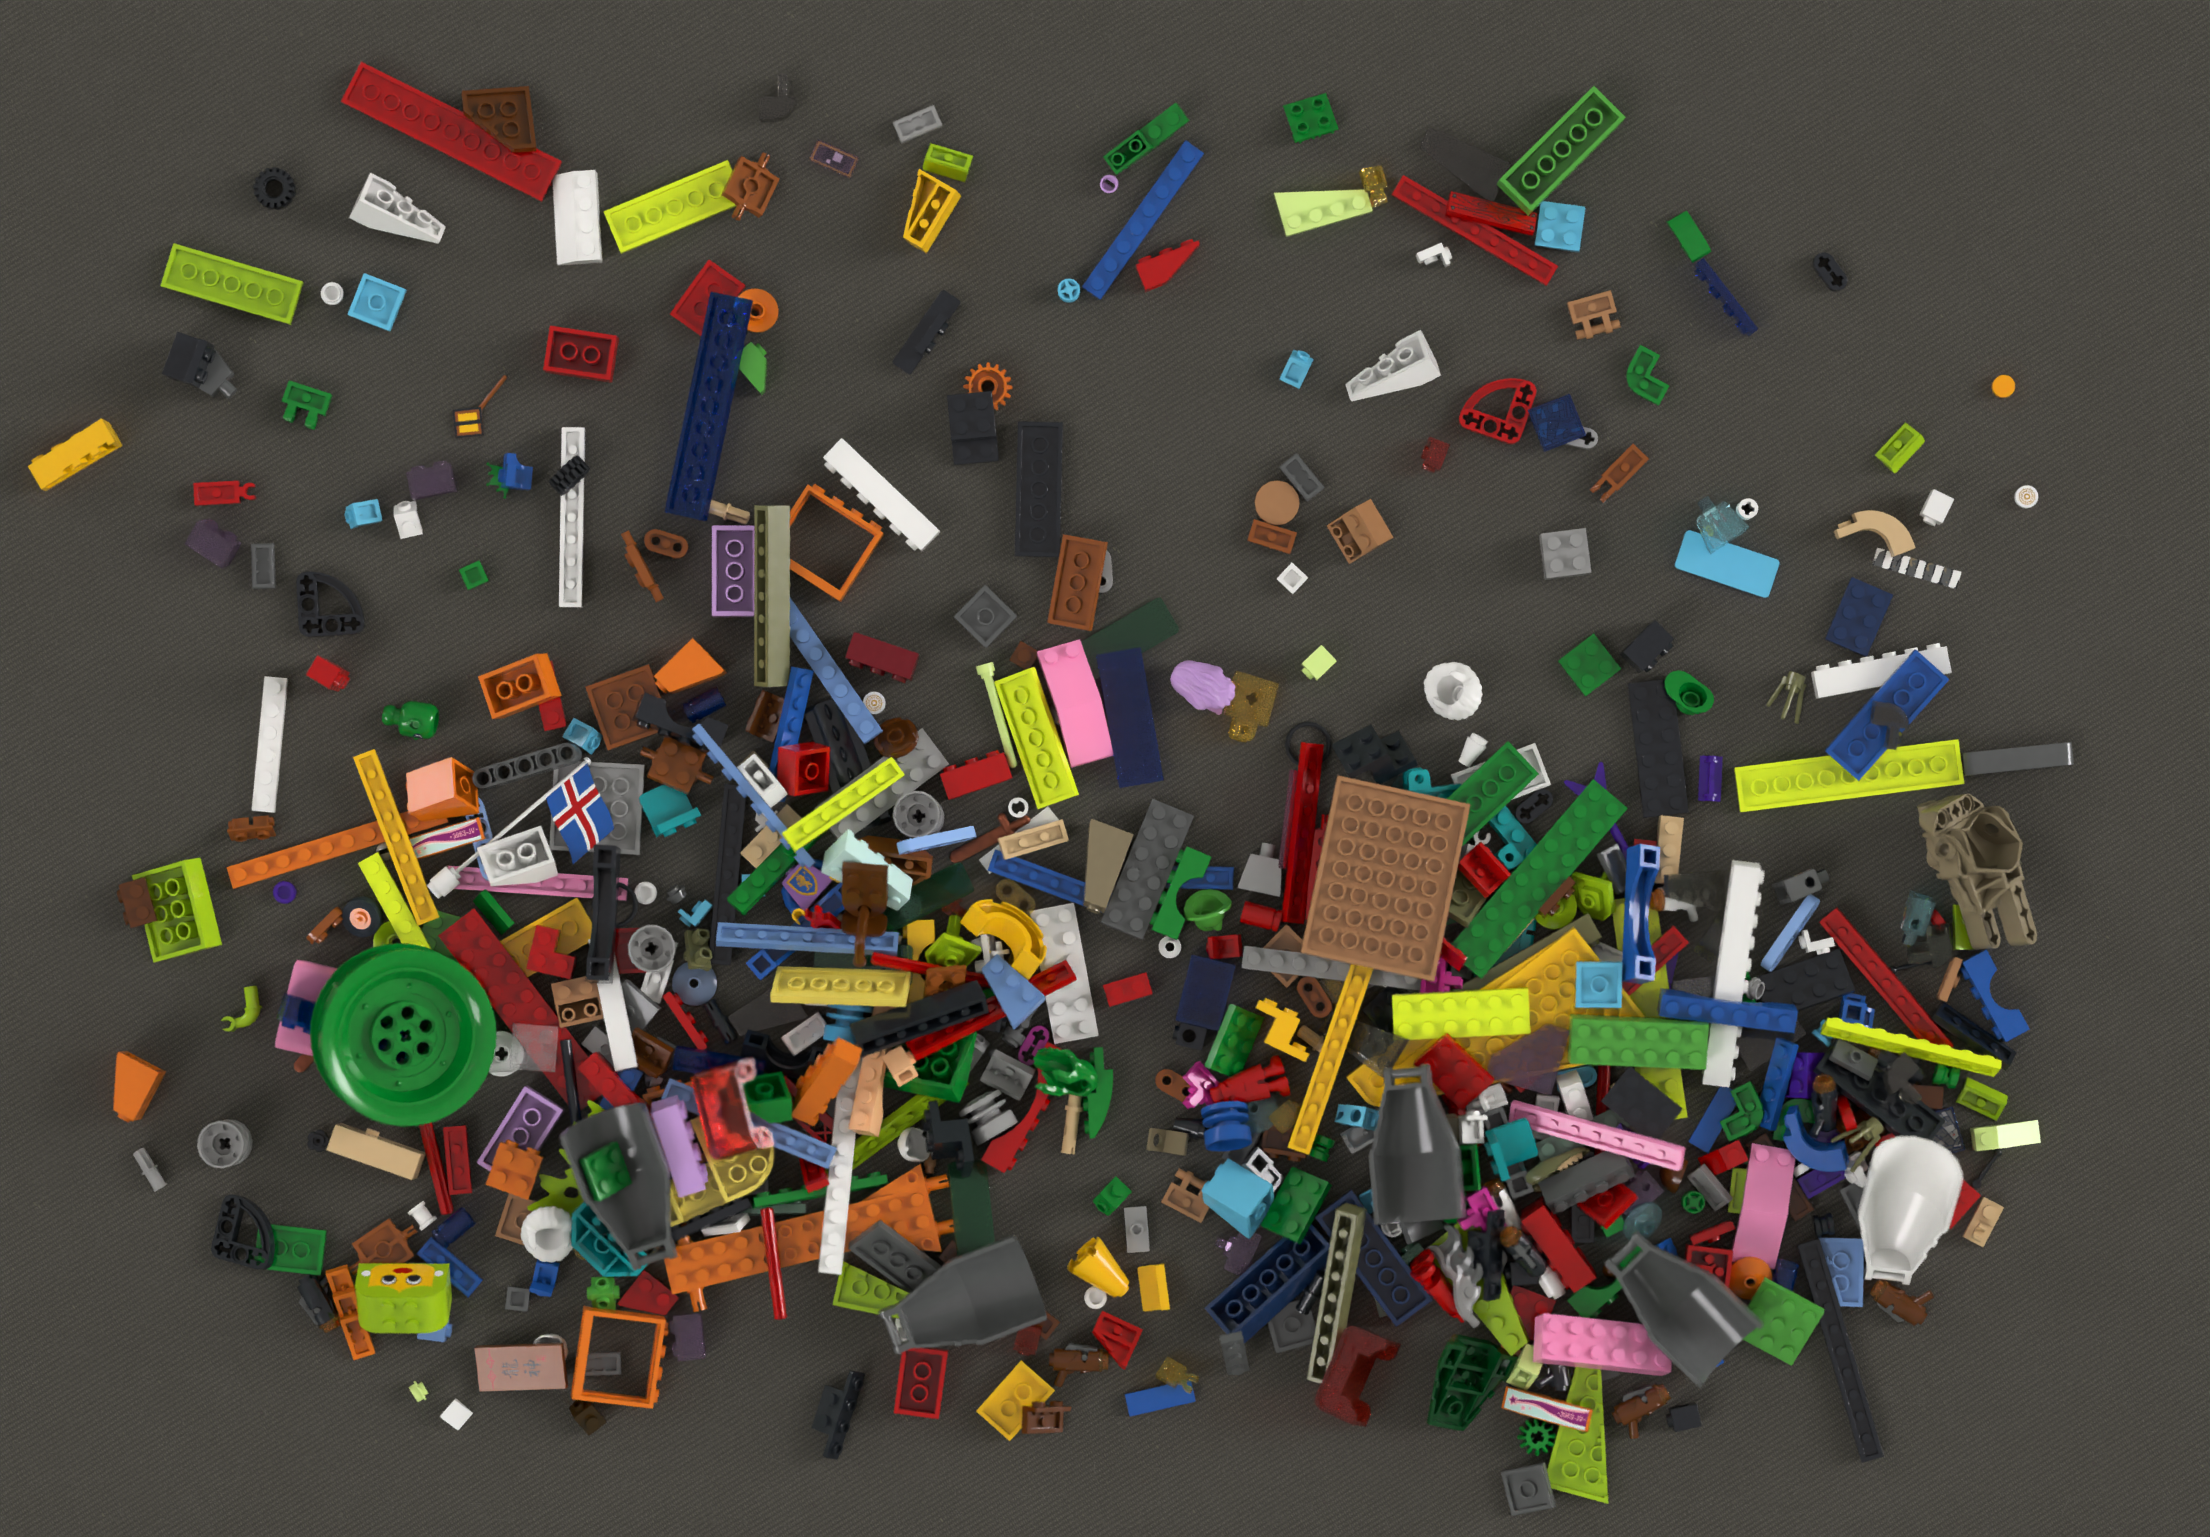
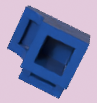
[498,453,533,491]
[1838,993,1875,1029]

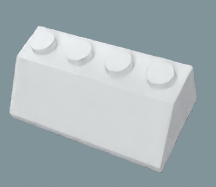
[553,170,602,265]

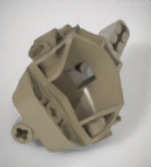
[1917,794,2037,950]

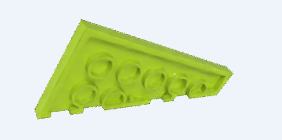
[1431,1223,1530,1356]
[1547,1367,1608,1504]

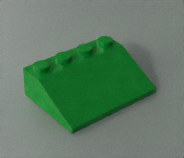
[883,1031,977,1103]

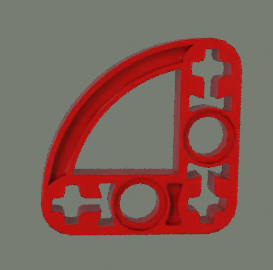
[1459,378,1537,444]

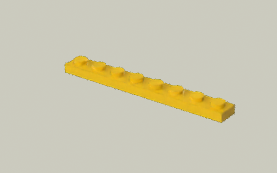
[353,749,440,926]

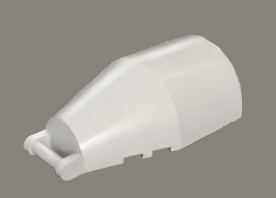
[1858,1137,1963,1285]

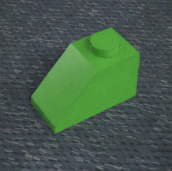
[731,342,767,395]

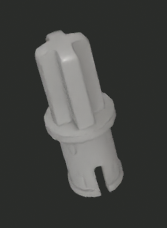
[133,1148,167,1192]

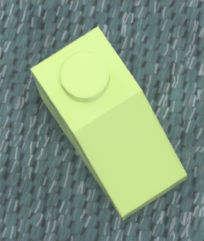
[1506,1343,1543,1390]

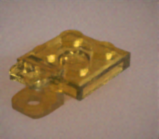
[1223,671,1279,743]

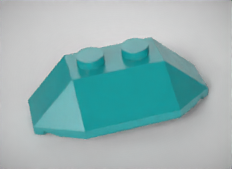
[571,1202,648,1277]

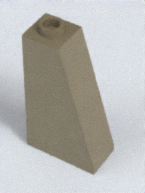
[1083,819,1134,914]

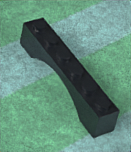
[586,845,621,984]

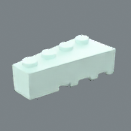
[821,829,913,911]

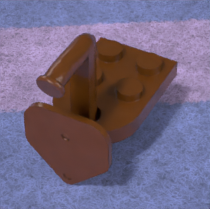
[841,862,888,967]

